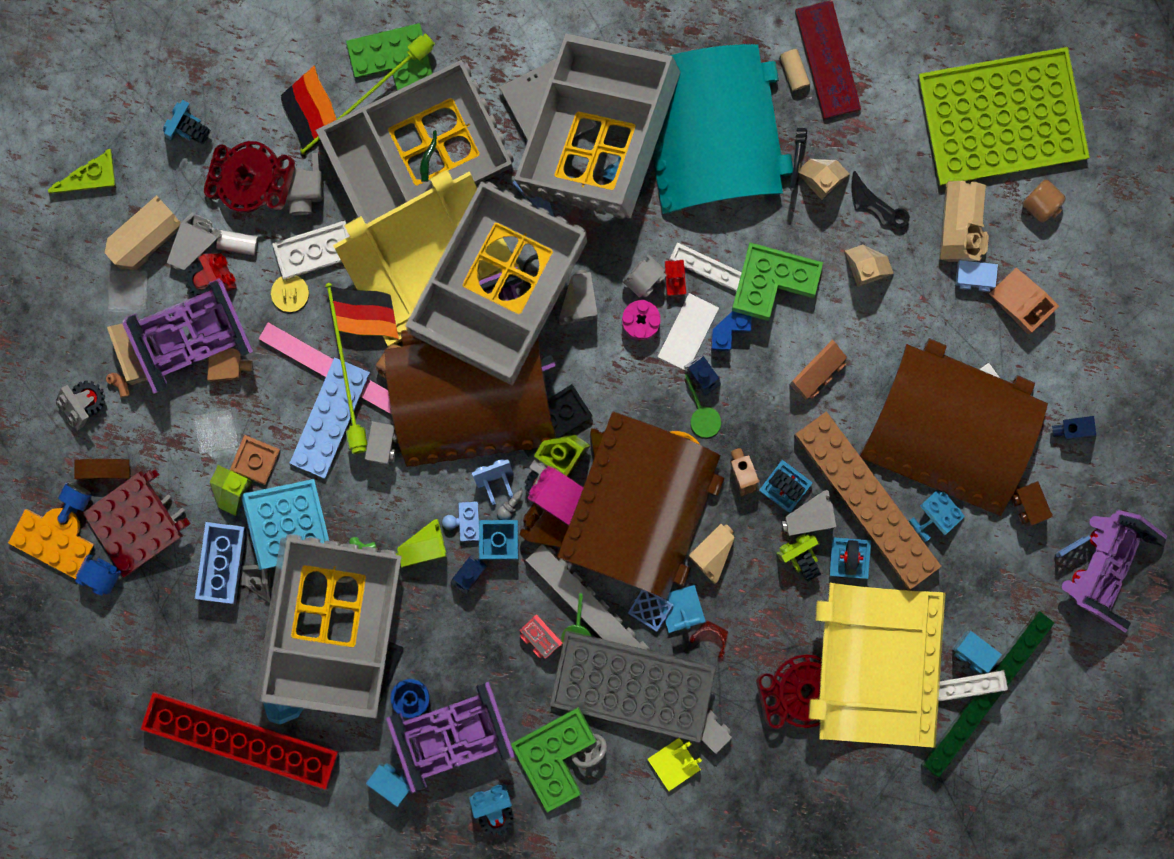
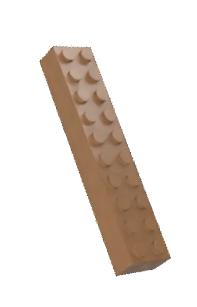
[794,411,942,590]

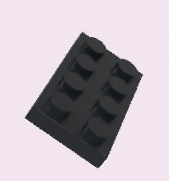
[524,384,593,458]

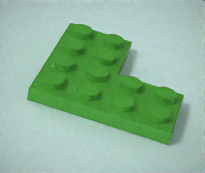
[346,23,432,91]
[732,243,823,321]
[511,707,597,812]

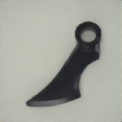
[789,127,808,191]
[852,171,910,228]

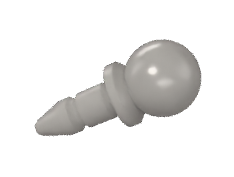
[497,490,523,520]

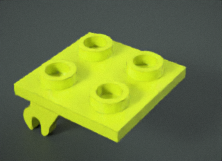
[648,738,702,791]

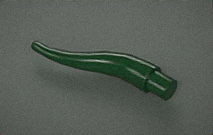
[420,130,437,182]

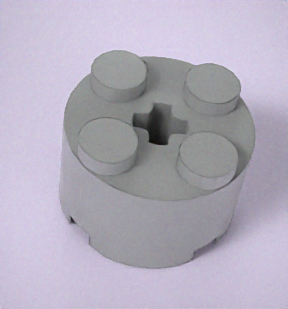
[623,254,666,298]

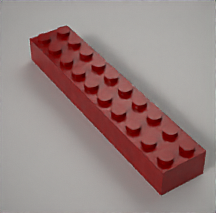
[140,692,339,789]

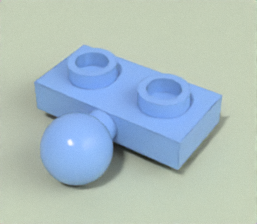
[442,502,479,541]

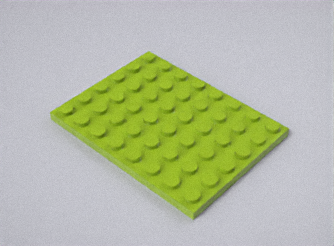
[918,47,1090,186]

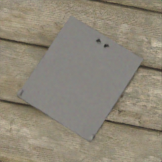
[499,58,597,141]

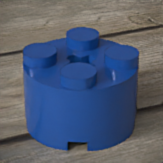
[75,555,121,596]
[390,679,430,718]

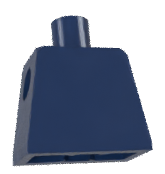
[684,355,721,396]
[1052,416,1096,440]
[451,554,488,595]

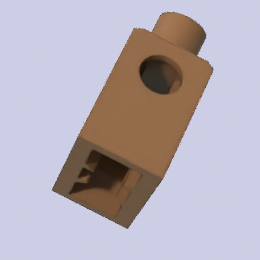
[207,348,253,382]
[731,448,759,496]

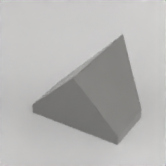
[240,565,271,603]

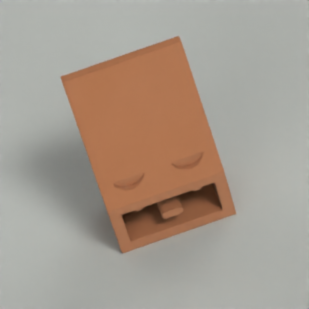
[989,268,1059,335]

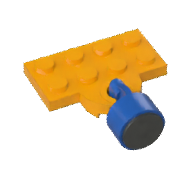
[8,482,95,579]

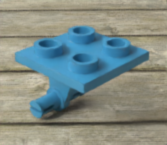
[908,490,965,542]
[659,585,706,633]

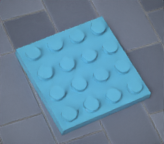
[241,479,329,570]

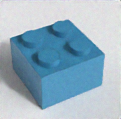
[479,520,518,560]
[952,631,1002,674]
[366,763,411,807]

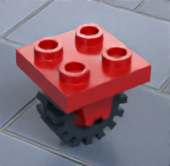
[185,253,237,296]

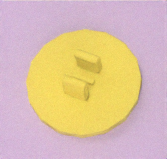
[271,276,309,312]

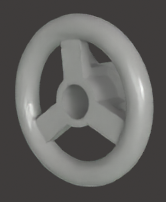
[571,734,607,768]

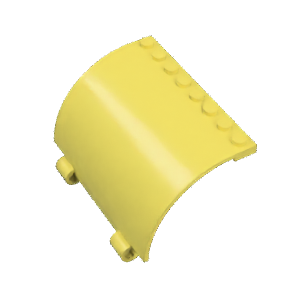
[333,170,521,346]
[809,583,945,748]

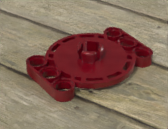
[204,141,295,212]
[756,654,822,729]

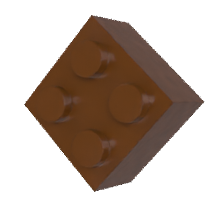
[1011,481,1053,527]

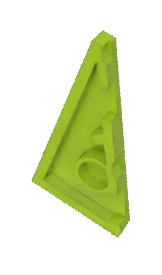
[48,149,116,194]

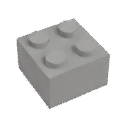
[365,421,398,466]

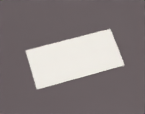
[658,293,719,372]

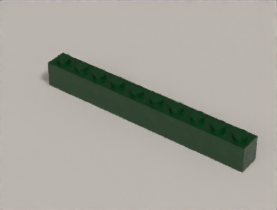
[921,611,1055,777]

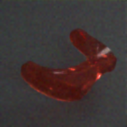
[689,620,728,658]

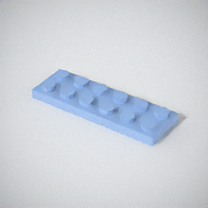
[290,357,370,478]

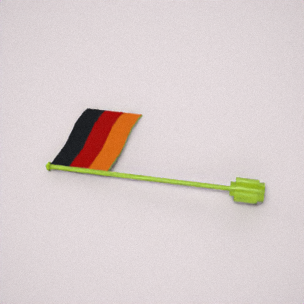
[281,33,436,155]
[325,283,399,454]

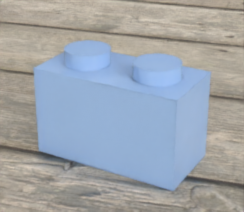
[955,260,998,292]

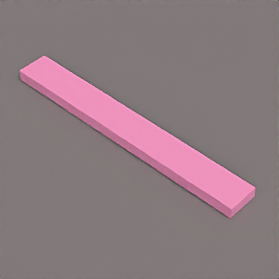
[259,322,392,415]

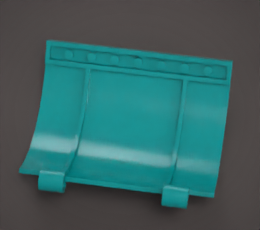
[653,44,793,214]

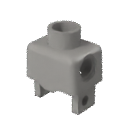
[276,153,323,215]

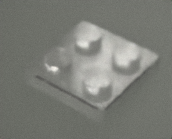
[108,271,148,310]
[193,408,239,454]

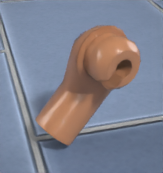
[106,373,130,397]

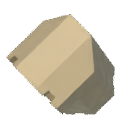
[940,181,989,262]
[105,195,181,270]

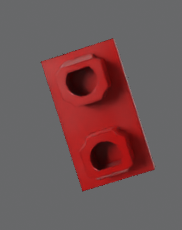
[665,260,686,296]

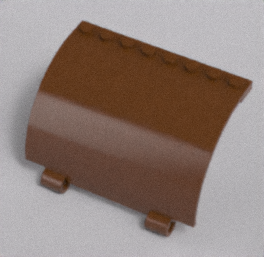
[384,330,557,467]
[860,338,1048,516]
[557,411,725,600]

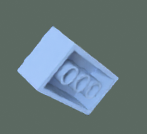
[195,522,247,604]

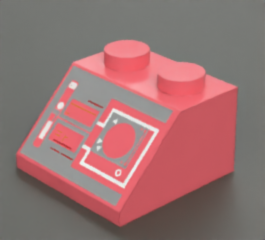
[520,614,563,659]

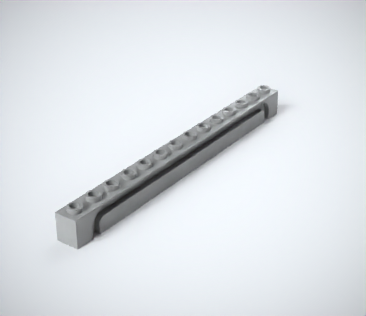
[526,544,732,754]

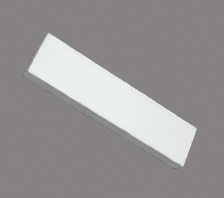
[669,242,741,292]
[939,671,1008,701]

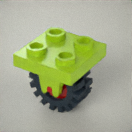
[776,533,821,582]

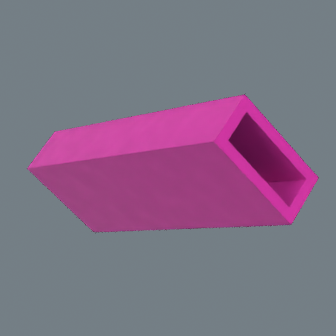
[528,465,583,526]

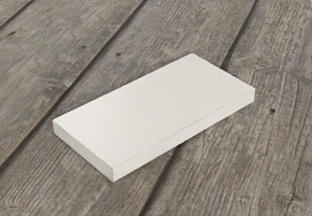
[272,221,350,280]

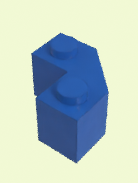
[711,311,751,352]

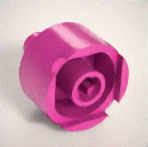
[622,300,661,340]

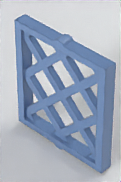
[1055,535,1091,557]
[628,590,674,632]

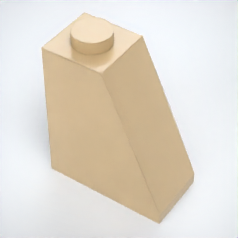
[799,159,850,200]
[845,245,894,287]
[688,524,735,584]

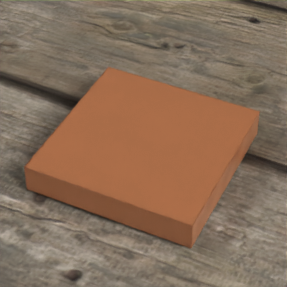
[230,435,280,485]

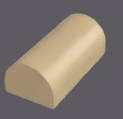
[779,49,810,92]

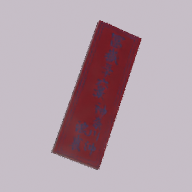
[795,0,861,119]

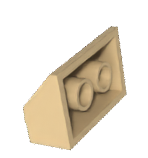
[107,324,147,385]

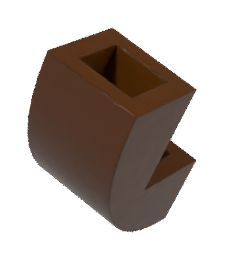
[74,459,129,480]

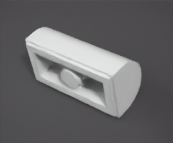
[217,230,258,256]

